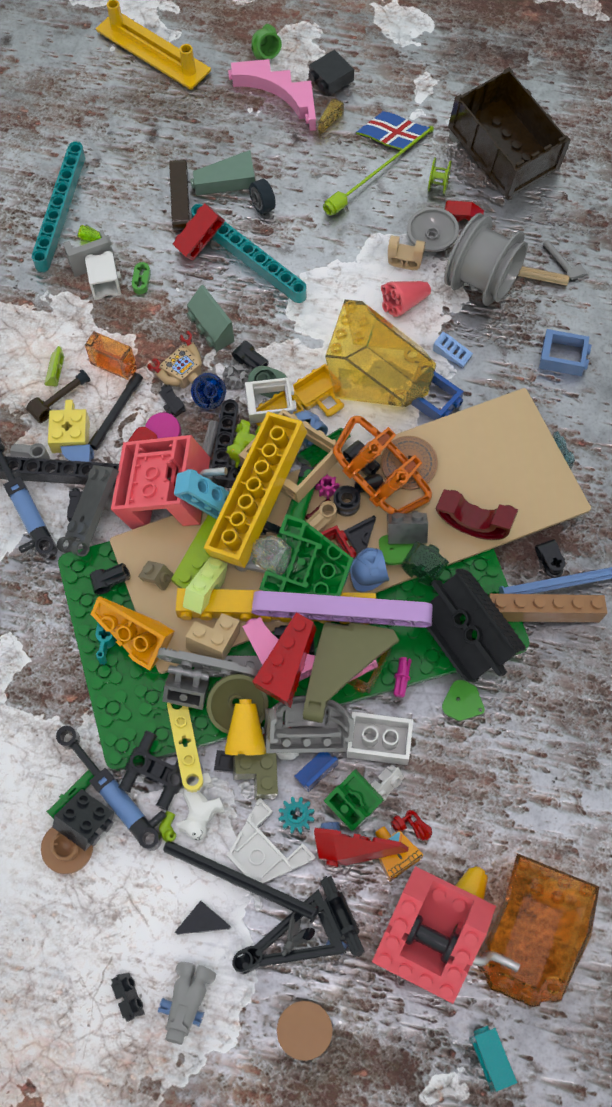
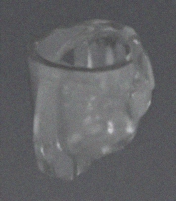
[251,536,292,575]

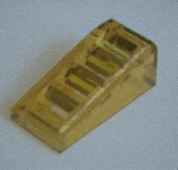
[318,98,344,134]

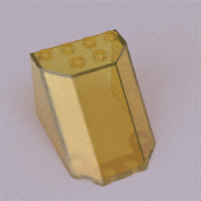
[325,299,436,407]

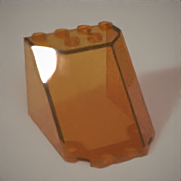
[478,853,599,1007]

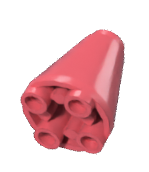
[381,281,431,317]

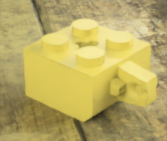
[48,400,90,453]

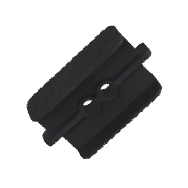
[426,568,525,682]

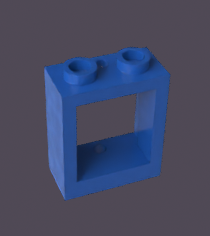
[406,367,464,420]

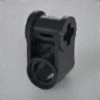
[535,539,565,578]

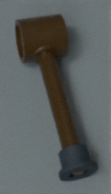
[26,369,91,423]

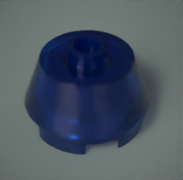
[191,373,226,410]

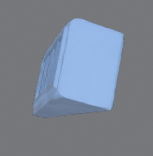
[433,332,473,368]

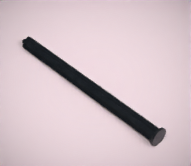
[163,841,319,923]

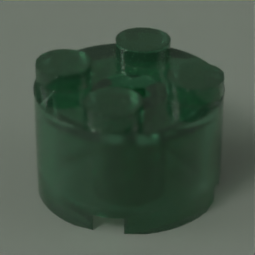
[401,541,449,586]

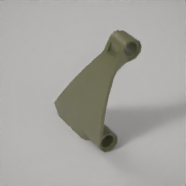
[303,622,399,723]

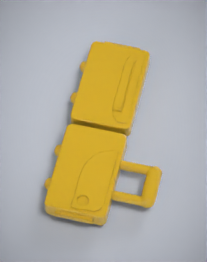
[255,364,344,426]

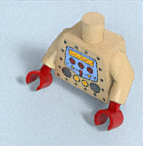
[147,331,203,388]

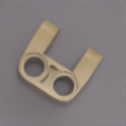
[388,235,426,270]

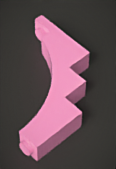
[228,59,316,131]
[242,617,378,682]

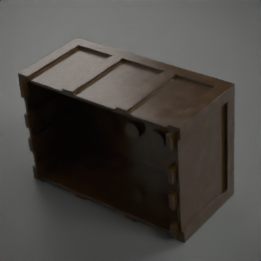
[448,67,571,199]

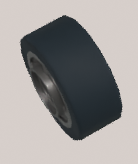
[249,179,276,214]

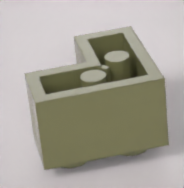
[233,753,278,800]

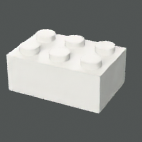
[347,712,413,766]

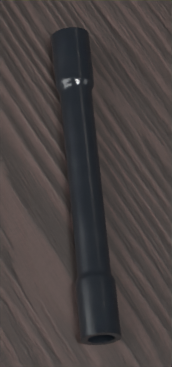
[88,372,143,450]

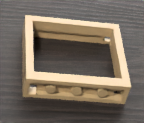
[239,409,342,503]

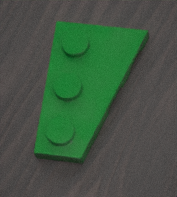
[296,428,351,467]

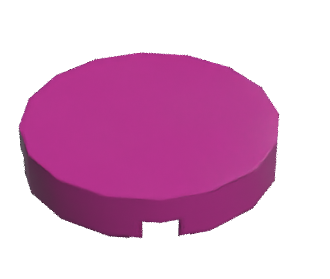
[145,412,181,438]

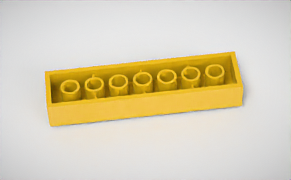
[204,411,307,568]

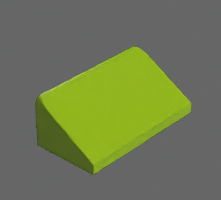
[44,346,64,387]

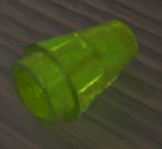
[77,224,101,242]

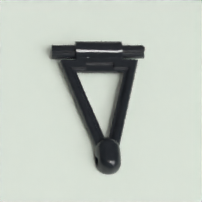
[232,876,365,974]

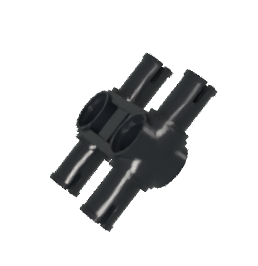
[118,731,183,811]

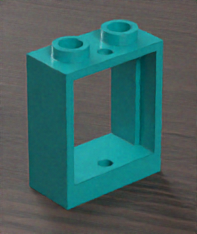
[470,1026,517,1092]

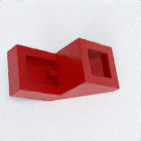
[445,200,484,222]

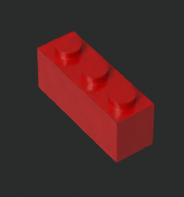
[172,203,225,261]

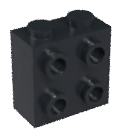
[308,49,354,96]
[52,789,114,851]

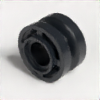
[333,485,360,516]

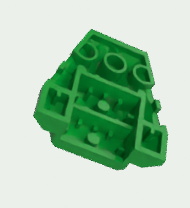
[259,514,354,596]

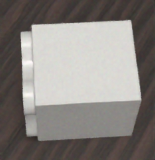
[85,251,121,300]

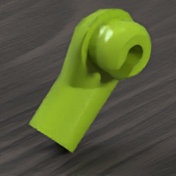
[158,811,176,842]

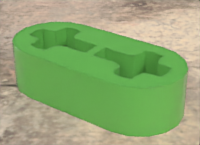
[132,262,151,295]

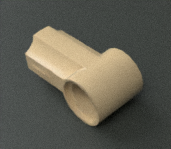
[306,501,337,532]

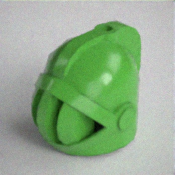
[251,24,282,60]

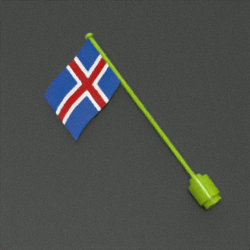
[323,111,434,216]

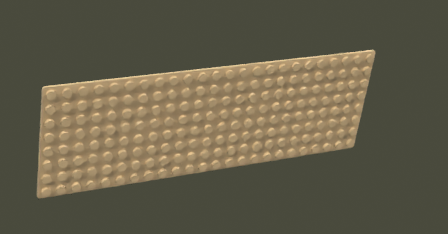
[110,388,591,674]

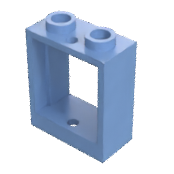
[539,329,592,376]

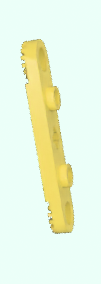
[167,703,203,792]

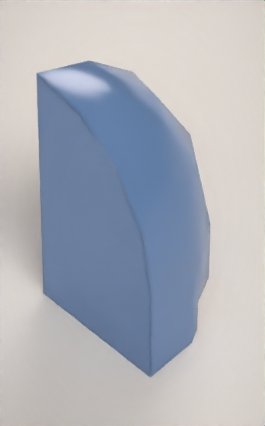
[61,444,94,462]

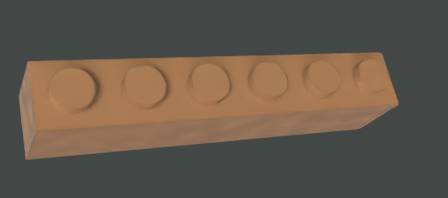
[488,594,607,623]

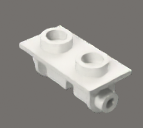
[370,765,404,802]

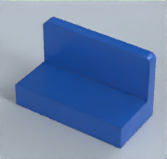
[294,752,338,793]

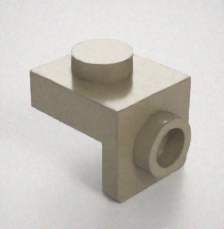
[138,561,174,590]

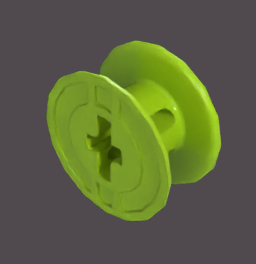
[428,158,452,195]

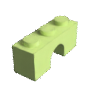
[183,557,228,614]

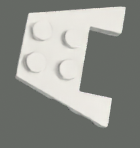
[227,798,316,884]

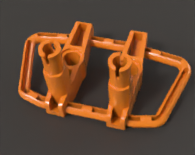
[333,416,432,514]

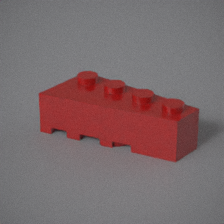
[252,612,316,708]

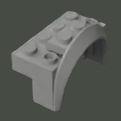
[264,696,354,753]

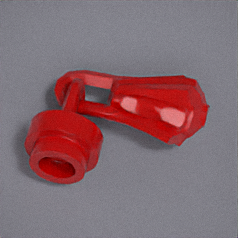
[390,810,432,841]

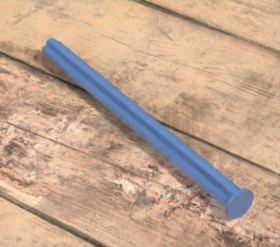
[499,567,612,594]

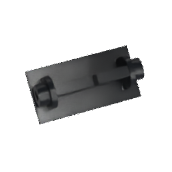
[111,973,145,1022]

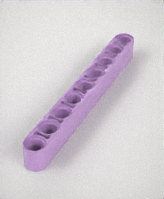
[252,591,433,627]

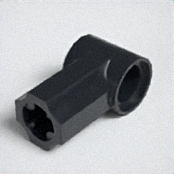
[232,341,269,369]
[343,440,380,476]
[90,563,130,595]

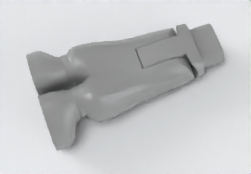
[165,962,216,1045]

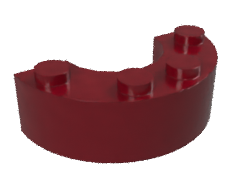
[435,489,518,540]

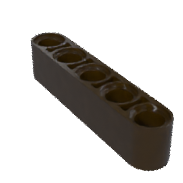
[169,160,190,230]

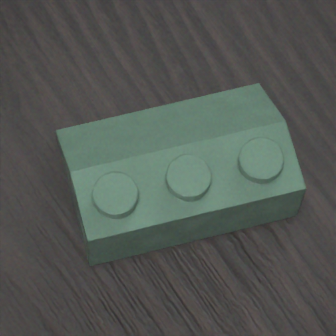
[187,285,235,352]

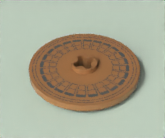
[381,436,438,490]

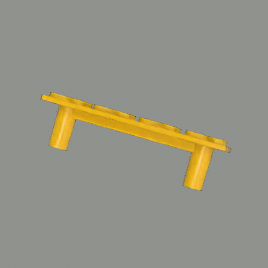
[96,0,211,90]

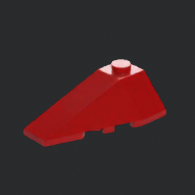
[314,828,409,868]

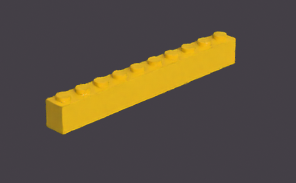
[175,588,376,625]

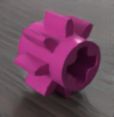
[316,474,339,499]

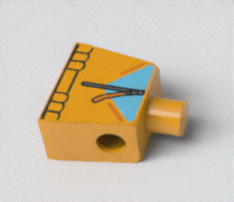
[374,826,424,882]

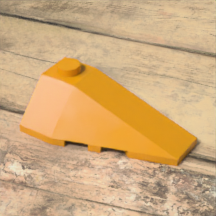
[91,596,175,671]

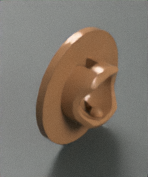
[41,827,93,874]
[277,1001,332,1061]

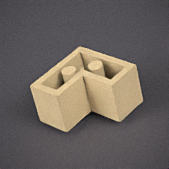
[186,613,240,660]

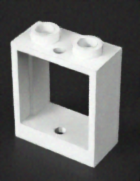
[245,377,297,423]

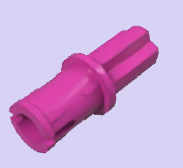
[393,657,412,698]

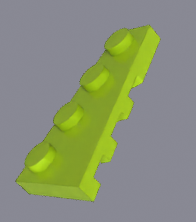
[171,515,217,588]

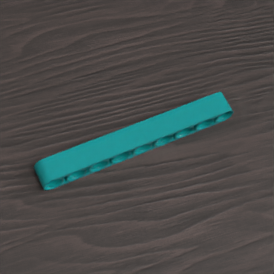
[31,141,85,272]
[191,204,307,303]

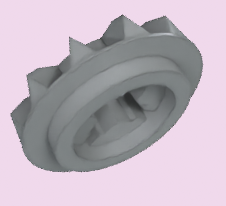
[222,362,250,389]

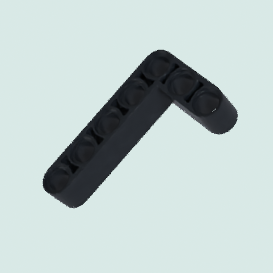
[212,399,242,488]

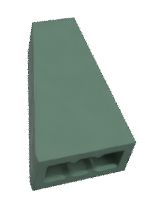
[190,150,255,196]

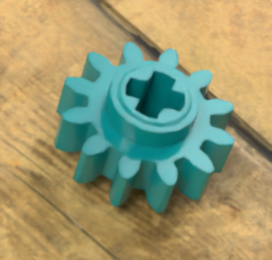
[278,797,315,835]

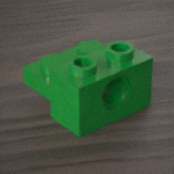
[323,769,385,832]

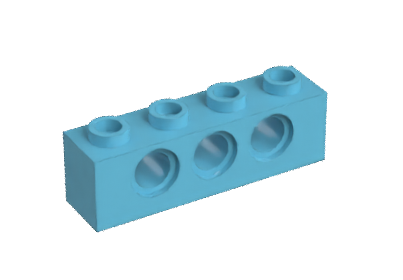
[174,469,229,519]

